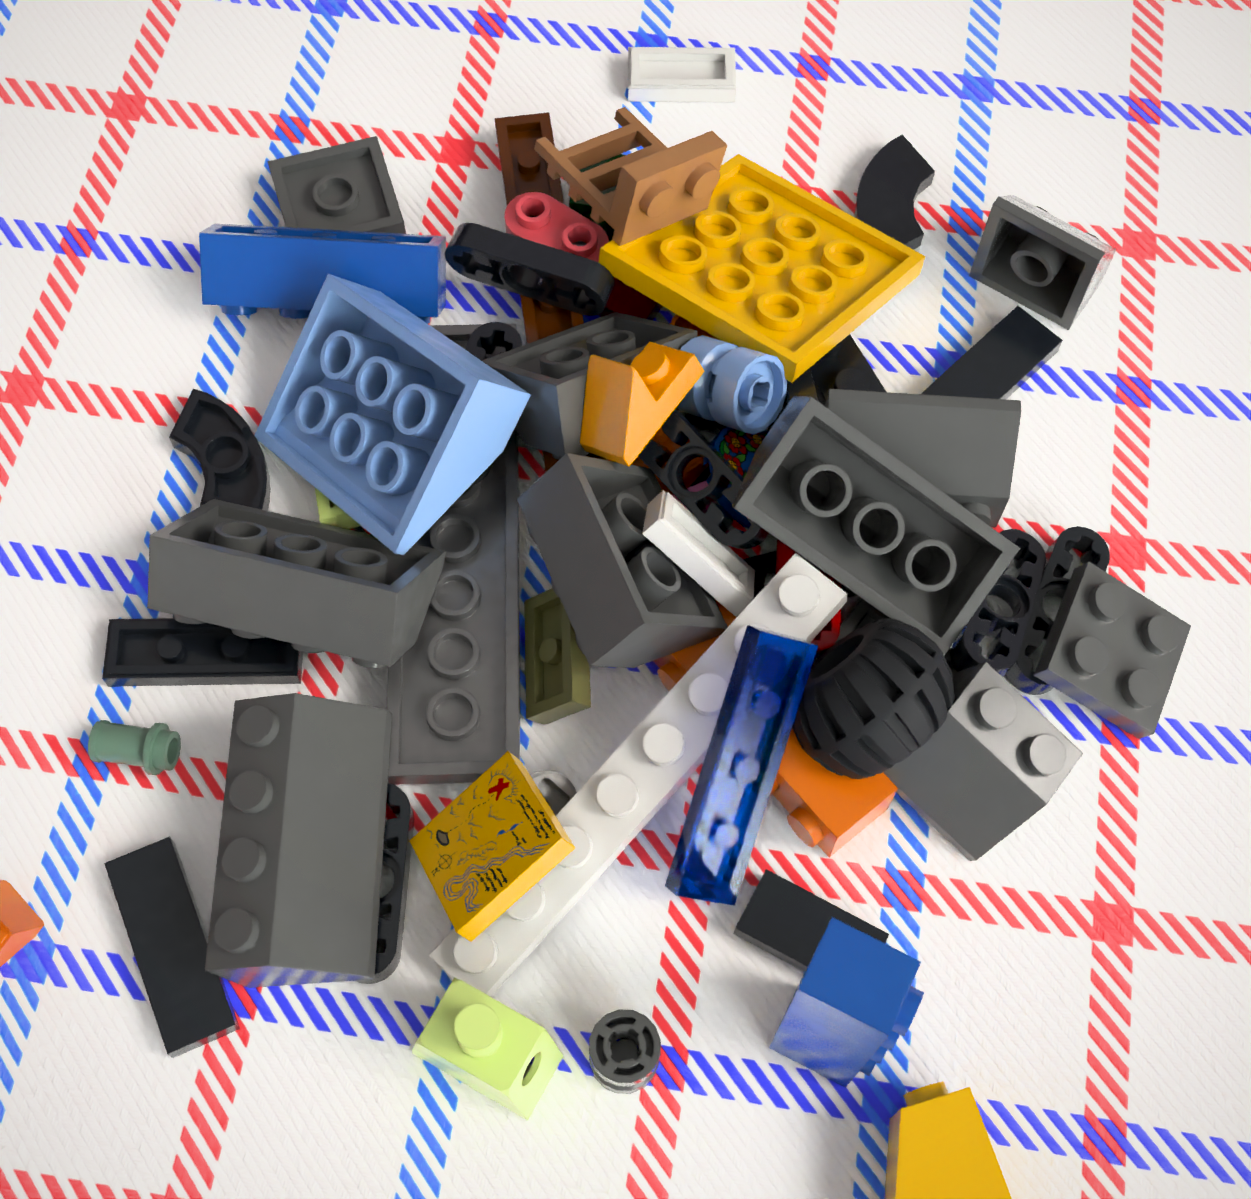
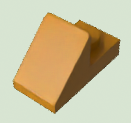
[580,341,705,467]

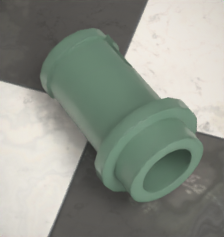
[88,720,181,775]

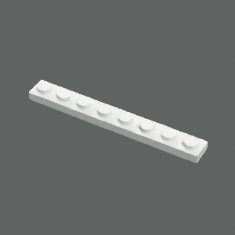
[429,553,847,997]

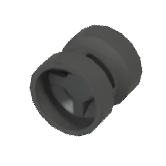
[589,1009,661,1094]

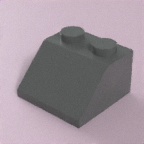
[969,195,1117,330]
[883,662,1084,861]

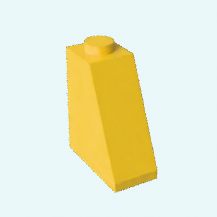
[884,1081,1012,1199]

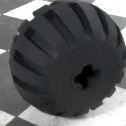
[788,618,955,779]

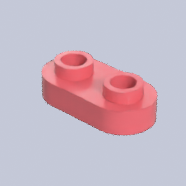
[504,192,609,262]

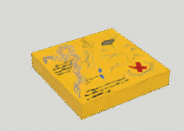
[410,751,575,942]

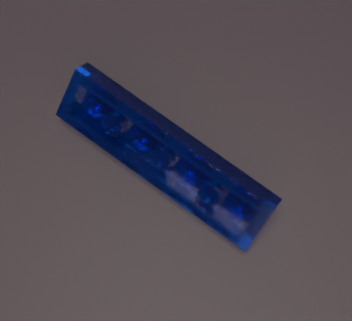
[665,625,818,906]

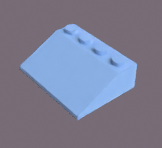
[255,274,531,555]

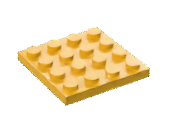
[598,154,926,383]

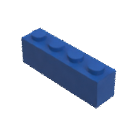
[199,223,446,324]
[769,917,924,1088]

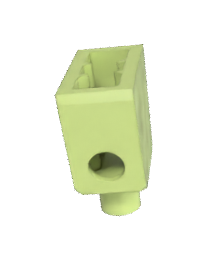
[412,977,564,1121]

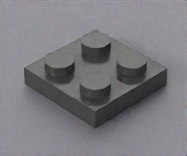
[267,136,406,234]
[1033,561,1192,739]

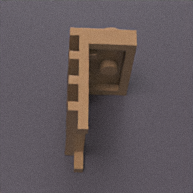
[534,107,727,246]

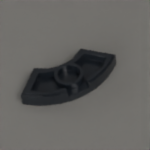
[854,134,935,250]
[169,388,271,511]

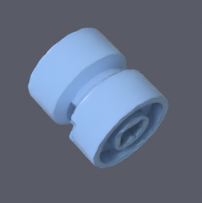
[677,335,787,435]

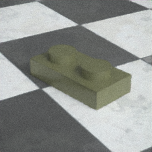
[524,588,591,725]

